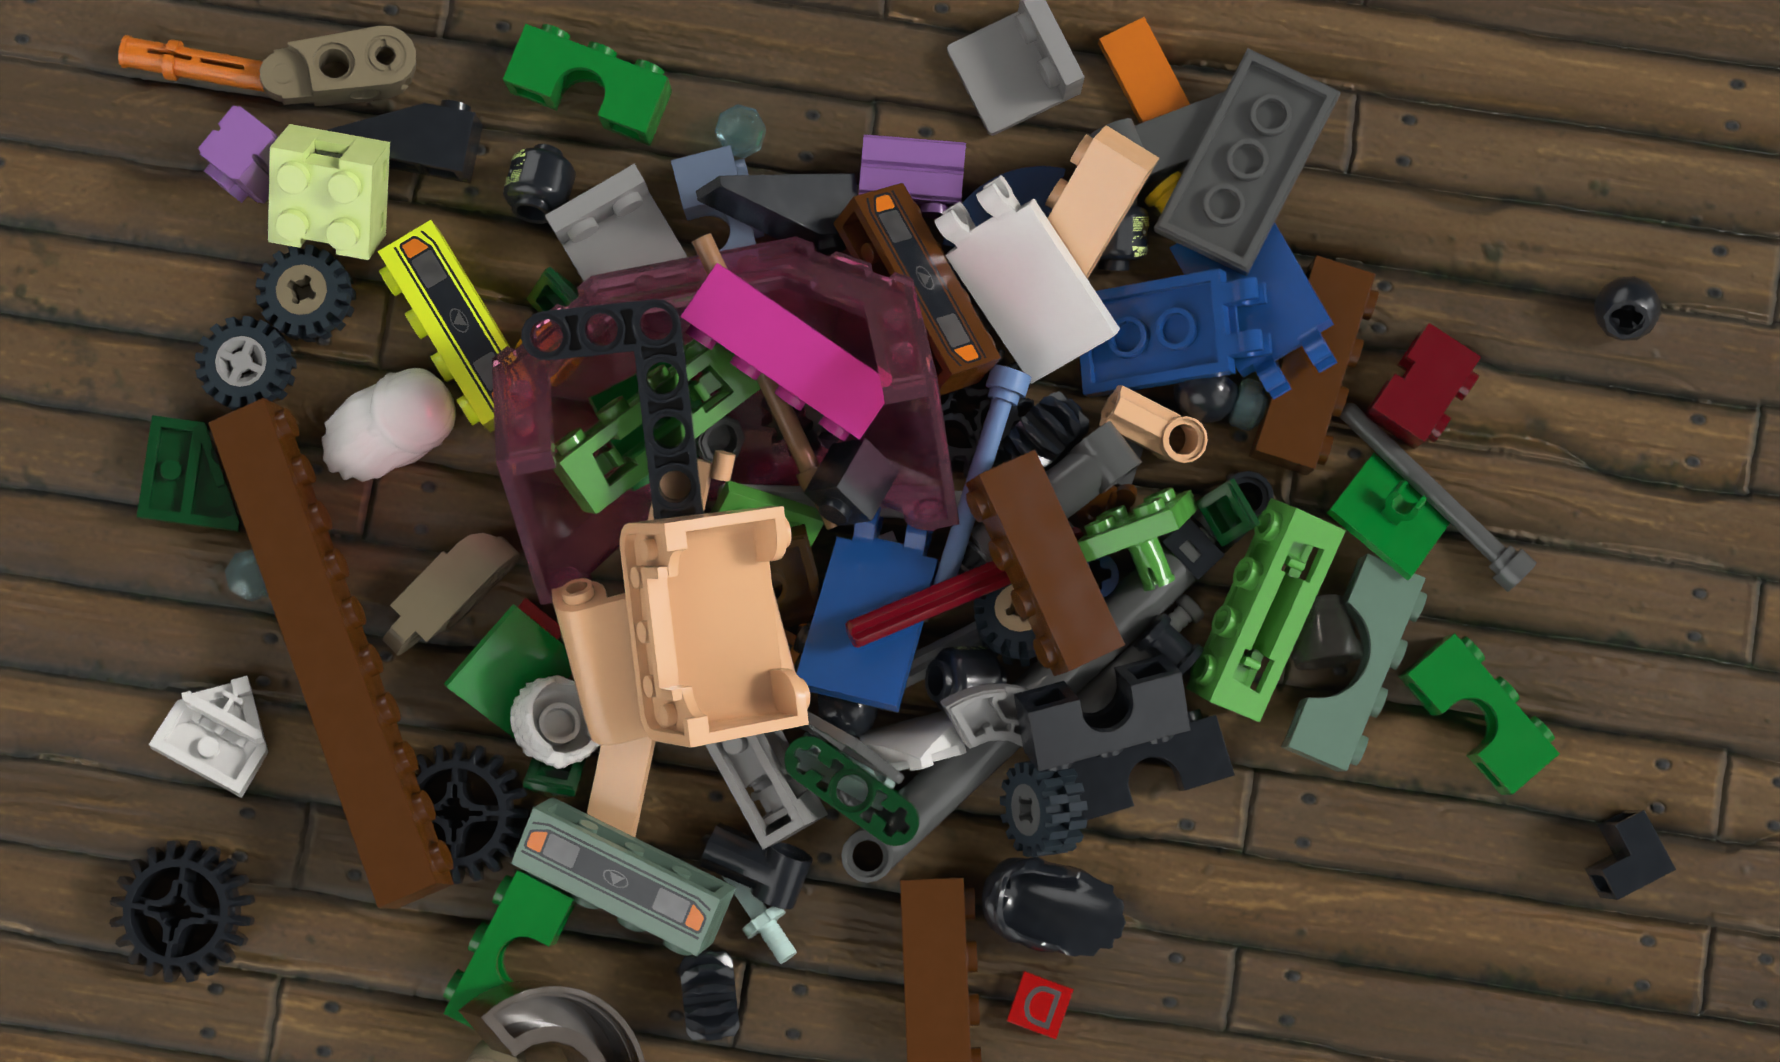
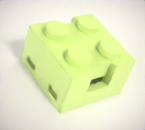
[268,124,390,260]

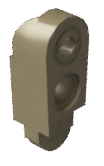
[260,26,416,107]
[383,533,520,656]

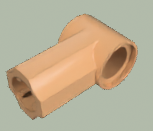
[1099,385,1208,463]

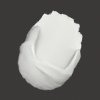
[322,368,456,482]

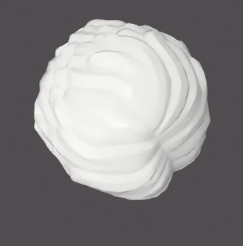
[510,675,600,769]

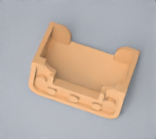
[620,506,810,748]
[551,578,795,746]

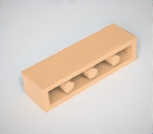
[1045,125,1159,279]

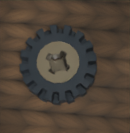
[255,244,356,342]

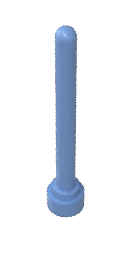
[932,365,1032,586]

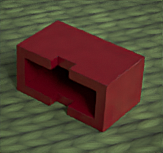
[1365,323,1481,449]

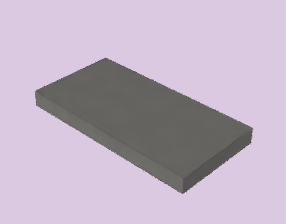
[1154,48,1341,276]

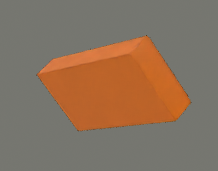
[1098,17,1190,124]

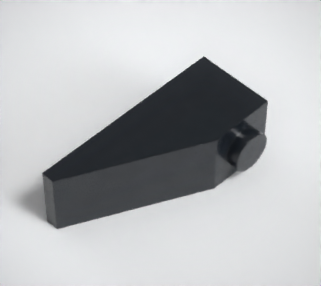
[326,100,483,184]
[696,173,858,255]

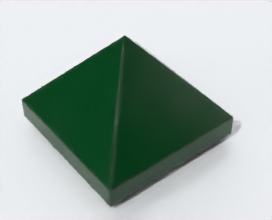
[527,267,584,336]
[1196,478,1260,547]
[523,757,586,799]

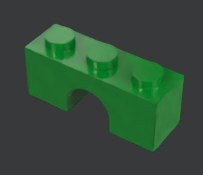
[503,24,672,146]
[1398,633,1560,795]
[443,869,577,1029]

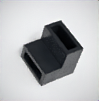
[1584,810,1676,900]

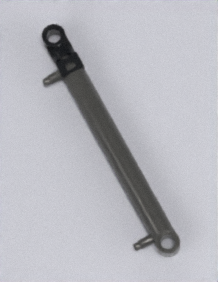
[837,471,1274,883]

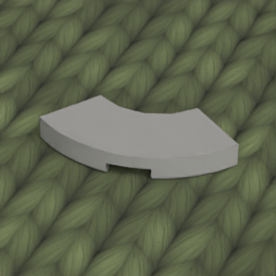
[940,684,1030,749]

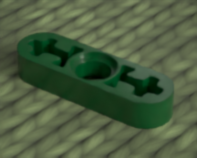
[784,735,920,846]

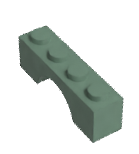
[1281,554,1427,772]

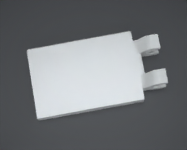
[934,175,1120,384]

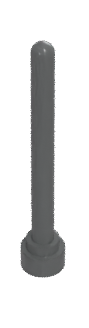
[1340,402,1537,592]

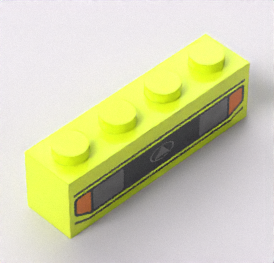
[378,220,543,433]

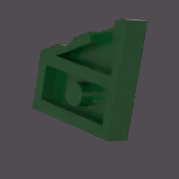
[137,415,241,532]

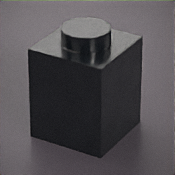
[804,438,899,526]

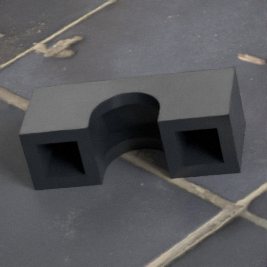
[1014,654,1190,771]
[1068,709,1235,820]

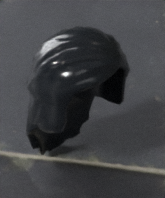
[981,857,1126,957]

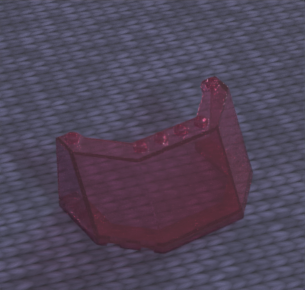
[492,237,960,605]

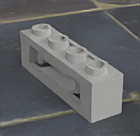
[706,730,828,849]

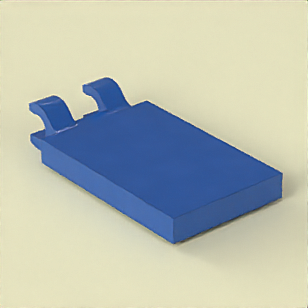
[1170,223,1338,399]
[1080,268,1273,398]
[796,507,939,712]

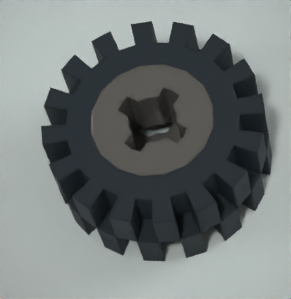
[1000,761,1088,857]

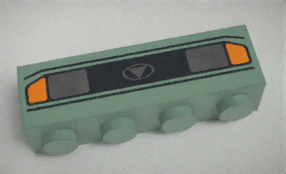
[511,797,736,956]

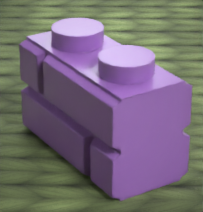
[198,106,278,203]
[859,135,966,219]

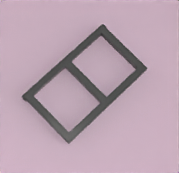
[799,711,904,784]

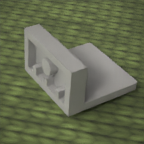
[947,0,1085,136]
[545,164,690,305]

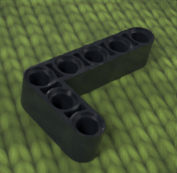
[521,299,704,519]

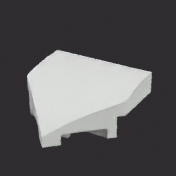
[149,676,268,798]
[859,711,967,776]

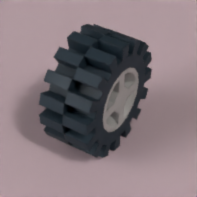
[195,316,297,411]

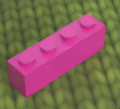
[680,263,896,441]

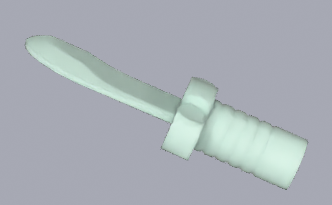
[722,876,797,964]

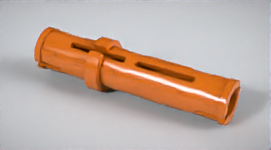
[118,35,266,94]

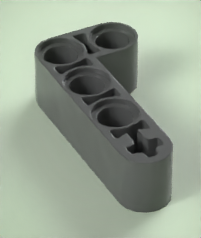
[1090,92,1225,186]

